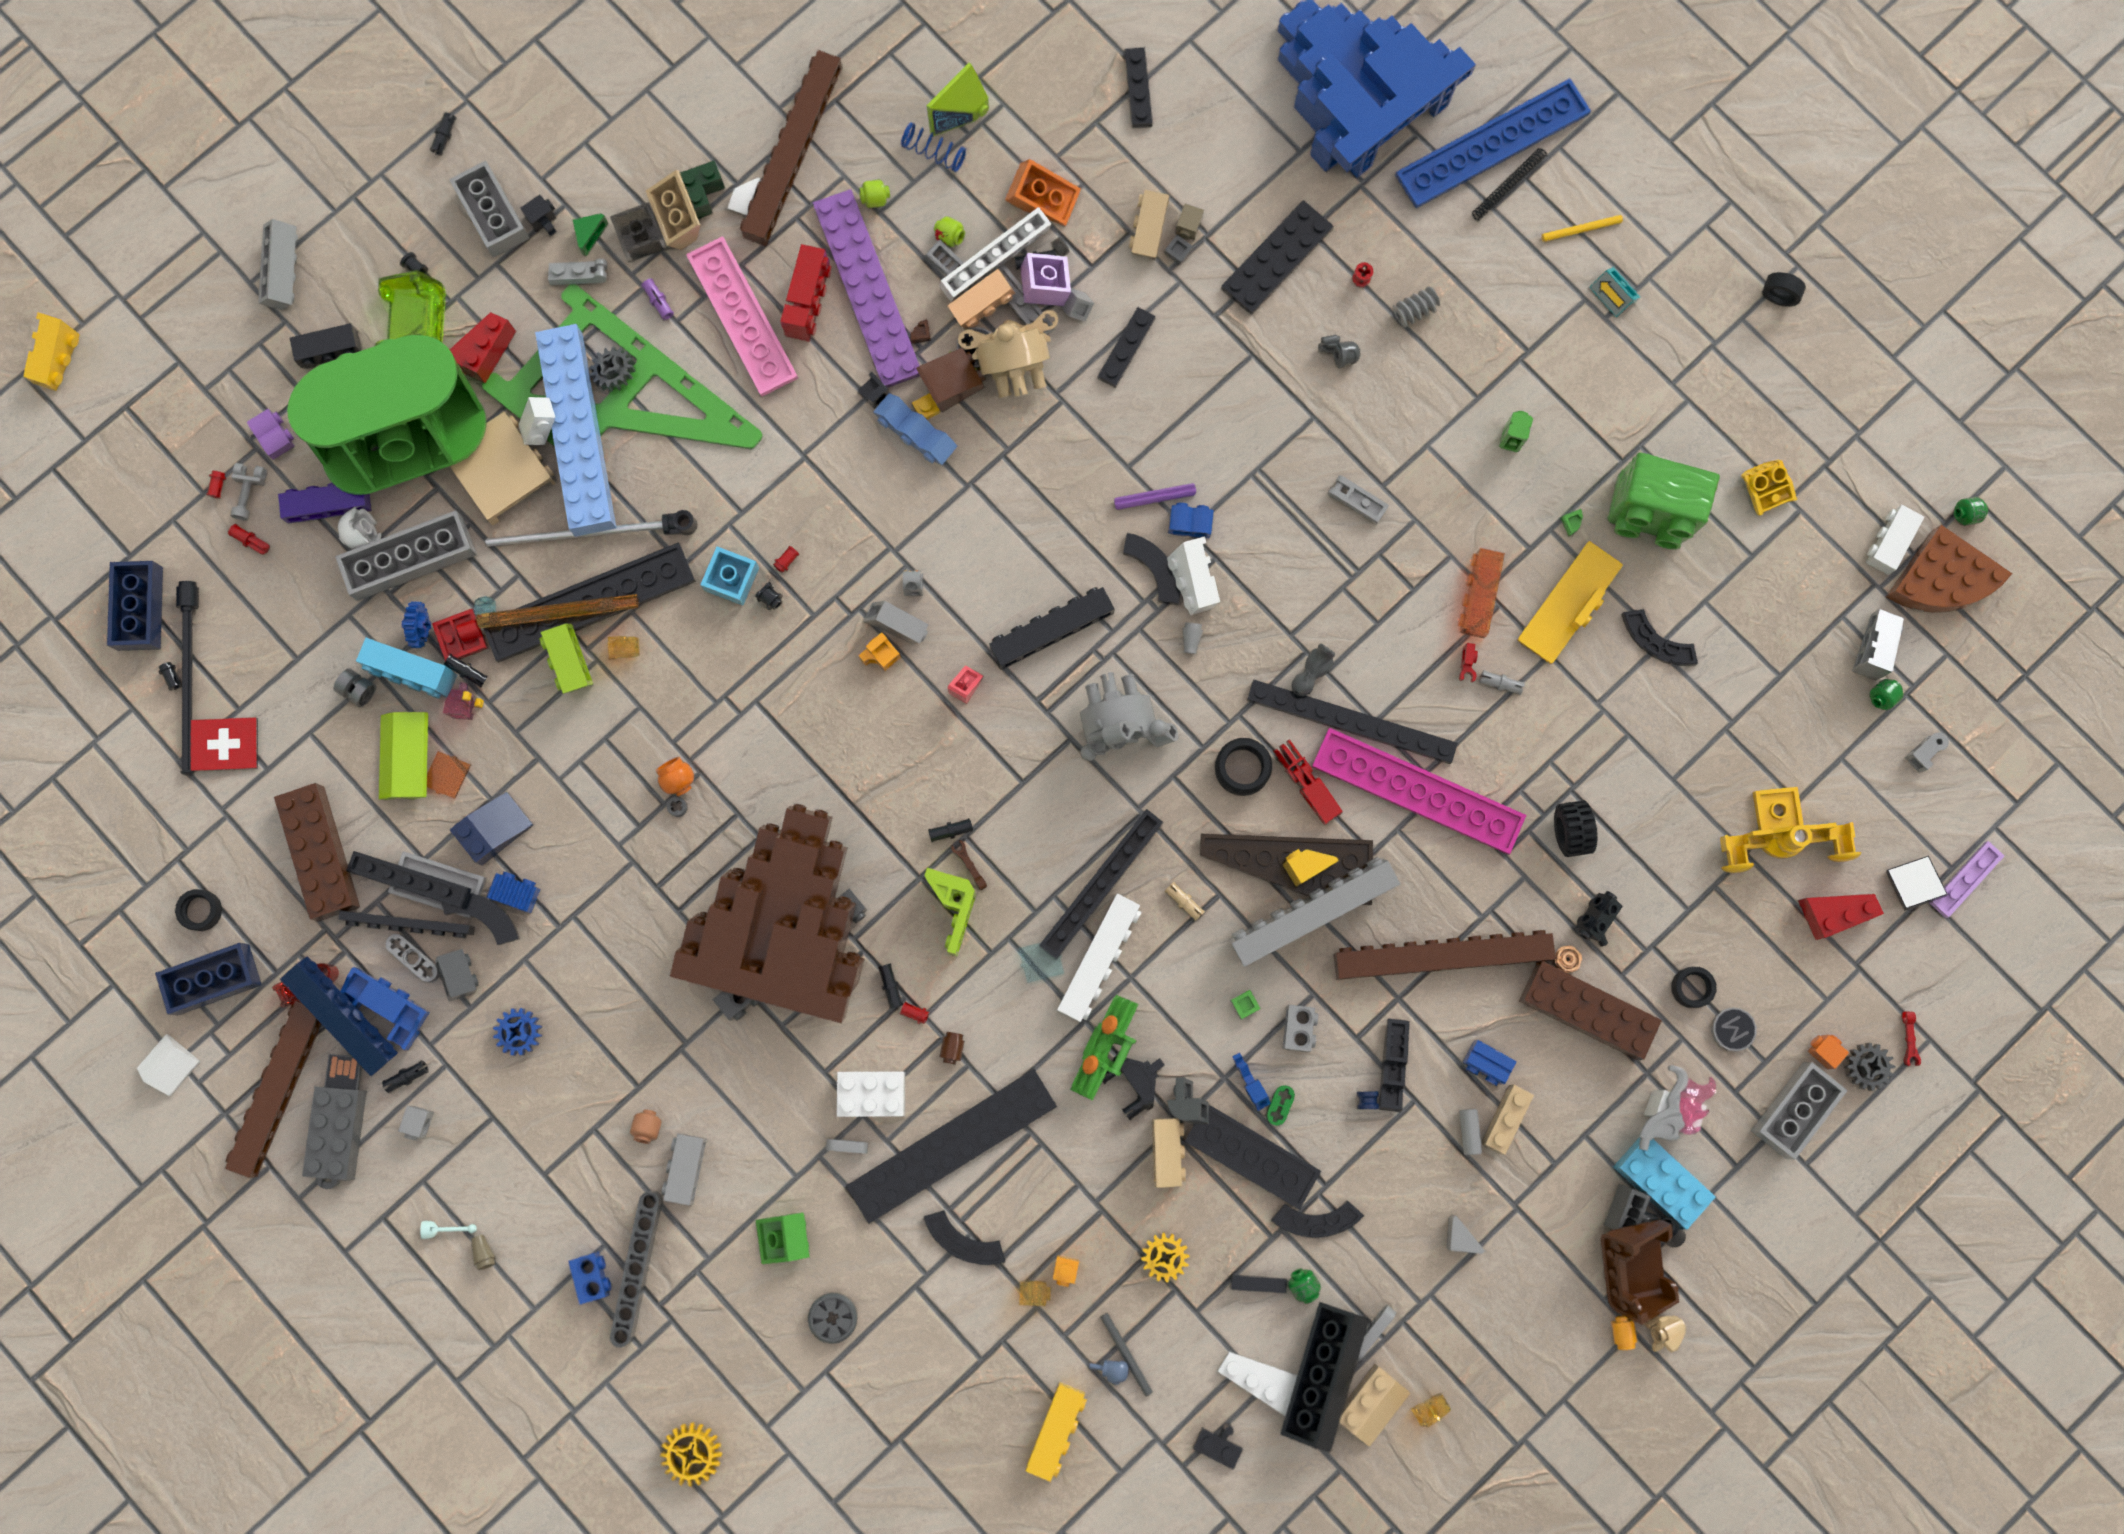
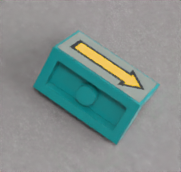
[1589,267,1640,317]

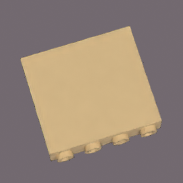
[450,412,555,526]

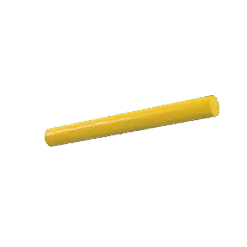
[1541,215,1623,242]

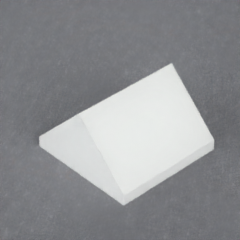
[137,1034,200,1096]

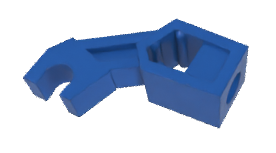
[1232,1052,1271,1111]

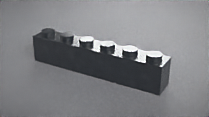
[989,587,1115,670]

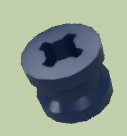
[1356,1091,1379,1110]

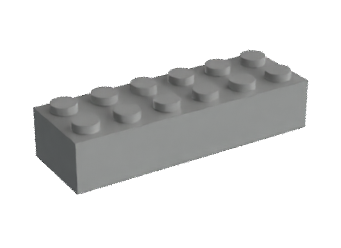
[335,510,477,601]

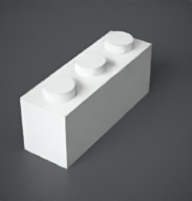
[1866,505,1924,575]

